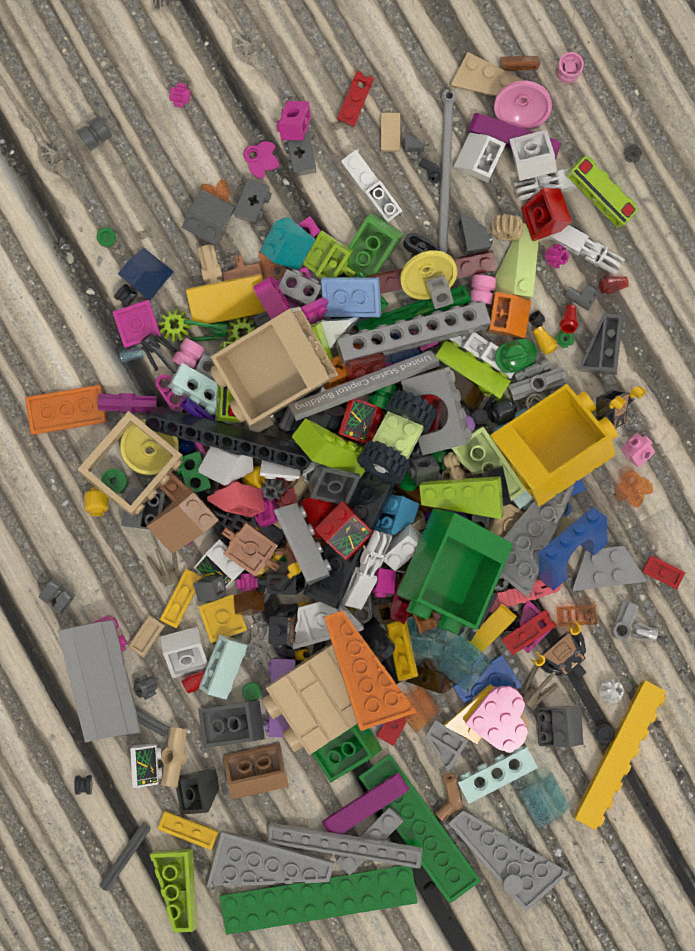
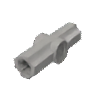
[508,367,568,401]

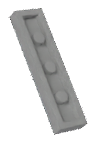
[336,806,404,875]

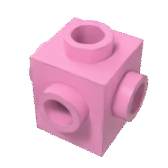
[620,433,655,468]

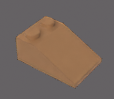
[146,487,219,554]

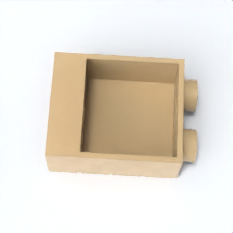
[211,307,339,425]
[261,642,357,755]

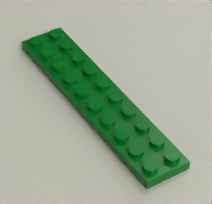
[220,865,418,935]

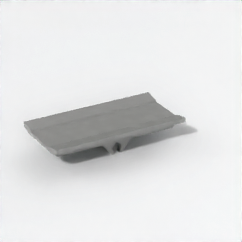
[58,620,141,742]

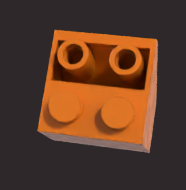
[487,292,531,339]

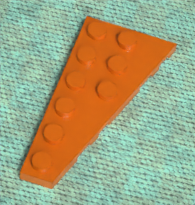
[324,611,417,731]

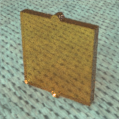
[403,687,441,733]

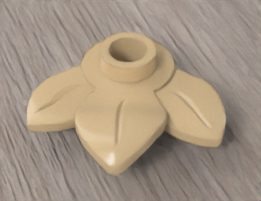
[444,452,466,480]

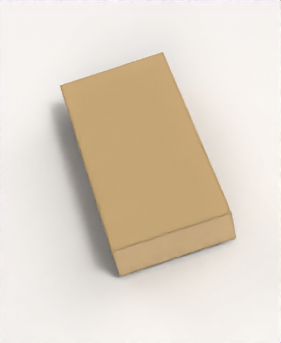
[381,113,400,152]
[128,615,166,658]

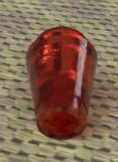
[599,276,629,295]

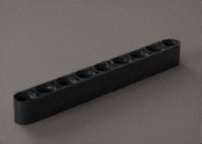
[145,407,312,470]

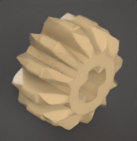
[491,214,523,241]

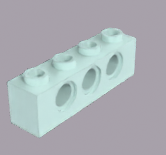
[168,363,236,424]
[457,745,538,804]

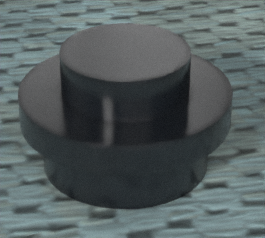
[595,724,614,744]

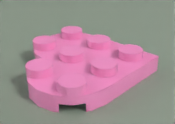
[465,685,528,752]

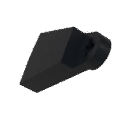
[358,617,395,662]

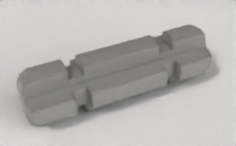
[514,359,551,382]

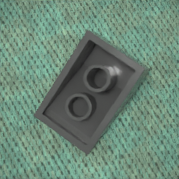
[198,700,265,748]

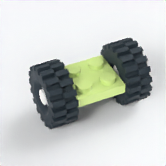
[357,390,437,484]

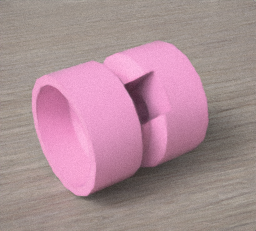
[556,52,584,84]
[469,275,497,306]
[171,338,206,370]

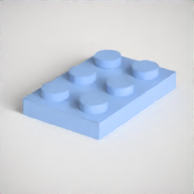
[321,278,381,317]

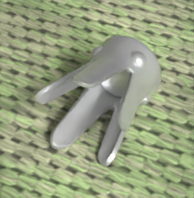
[631,621,661,643]

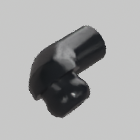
[419,158,441,183]

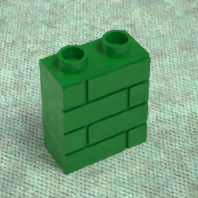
[397,508,513,635]

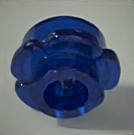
[178,439,195,456]

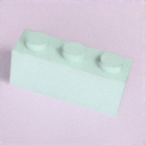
[199,634,248,699]

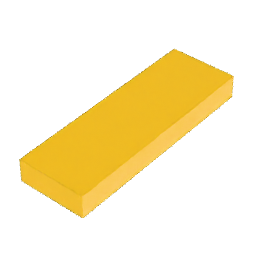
[159,569,203,629]
[466,604,517,654]
[387,620,418,681]
[157,810,219,850]

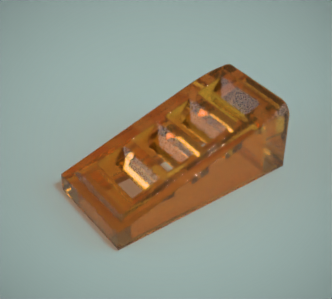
[557,604,598,626]

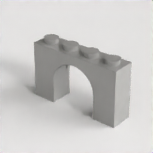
[401,366,472,455]

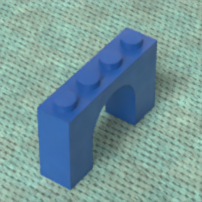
[538,507,607,591]

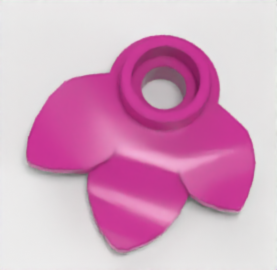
[243,141,279,179]

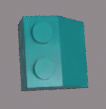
[260,217,316,270]

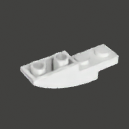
[340,150,402,222]

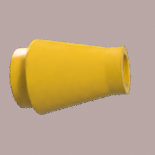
[533,326,558,356]

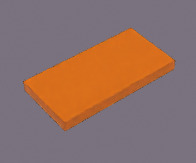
[25,385,107,435]

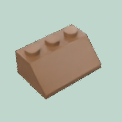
[223,743,289,799]

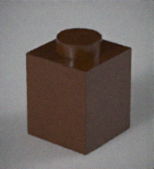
[234,590,265,616]

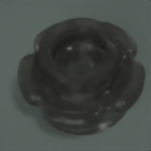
[623,144,642,163]

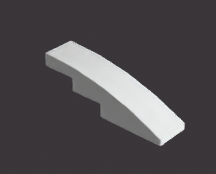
[448,322,515,379]

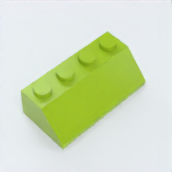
[436,340,511,401]

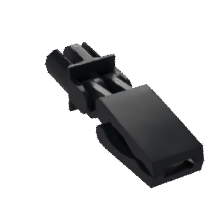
[210,502,285,548]

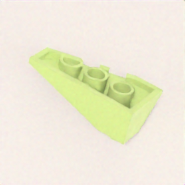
[493,223,539,300]
[451,427,527,501]

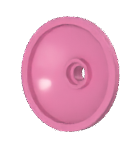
[494,81,552,130]

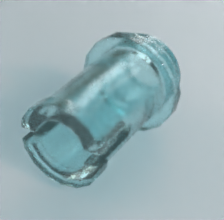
[119,346,144,364]

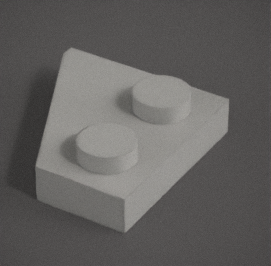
[425,719,469,771]

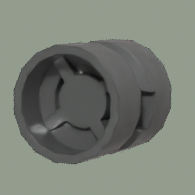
[76,116,112,151]
[39,578,75,614]

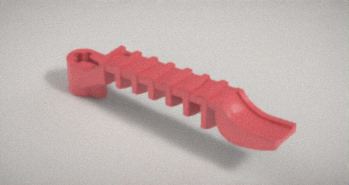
[434,578,562,628]

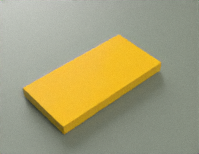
[186,274,266,327]

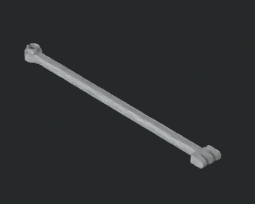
[438,89,457,254]

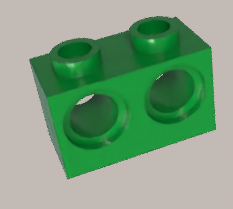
[177,451,212,494]

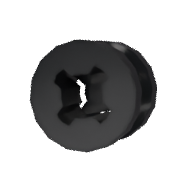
[114,284,138,307]
[74,775,93,795]

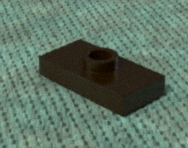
[406,665,447,694]

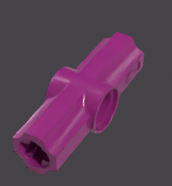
[98,393,156,414]

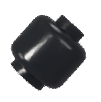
[487,398,517,425]

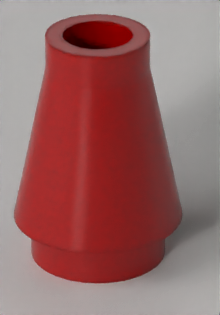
[559,305,578,334]
[181,669,206,694]

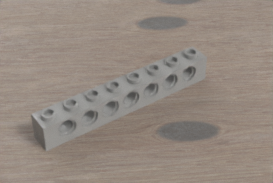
[335,301,491,367]

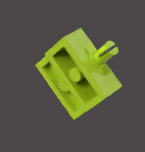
[303,231,356,279]

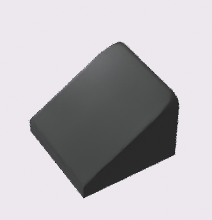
[404,134,424,152]

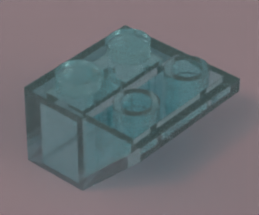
[408,617,447,660]
[439,635,492,693]
[518,773,570,829]

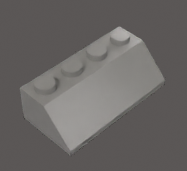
[274,503,332,585]

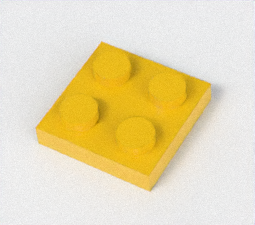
[198,594,247,643]

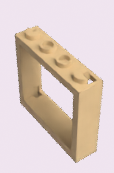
[77,411,183,517]

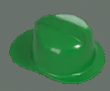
[495,339,537,373]

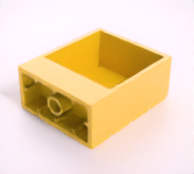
[490,384,618,507]

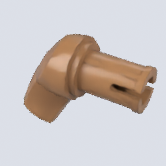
[435,773,463,822]

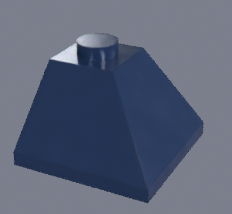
[118,248,174,301]

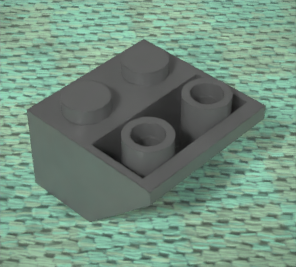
[121,487,165,530]
[536,706,584,747]

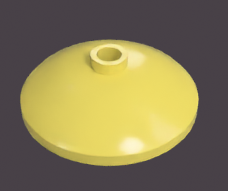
[400,251,457,300]
[120,419,179,475]

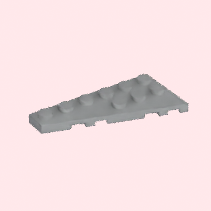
[501,484,574,598]
[448,809,569,912]
[207,830,334,887]

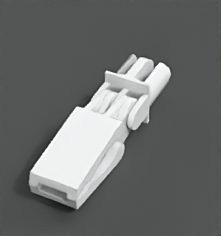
[513,168,577,201]
[547,225,625,276]
[342,530,392,609]

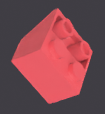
[207,482,265,517]

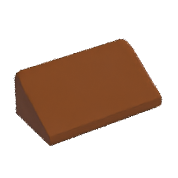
[500,56,540,71]

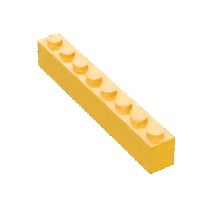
[573,679,666,830]

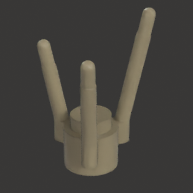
[147,549,180,587]
[520,665,558,708]

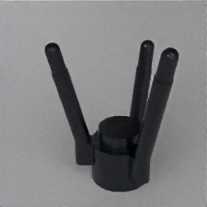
[140,333,178,374]
[465,394,495,428]

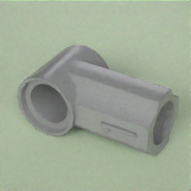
[611,601,639,640]

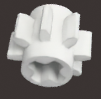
[599,679,624,704]

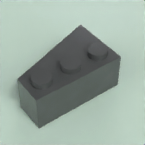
[578,313,623,375]

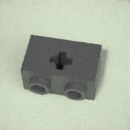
[284,131,317,177]
[234,178,272,225]

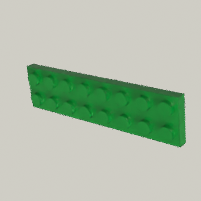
[359,753,481,904]

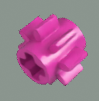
[169,83,191,108]
[545,244,569,269]
[236,573,258,593]

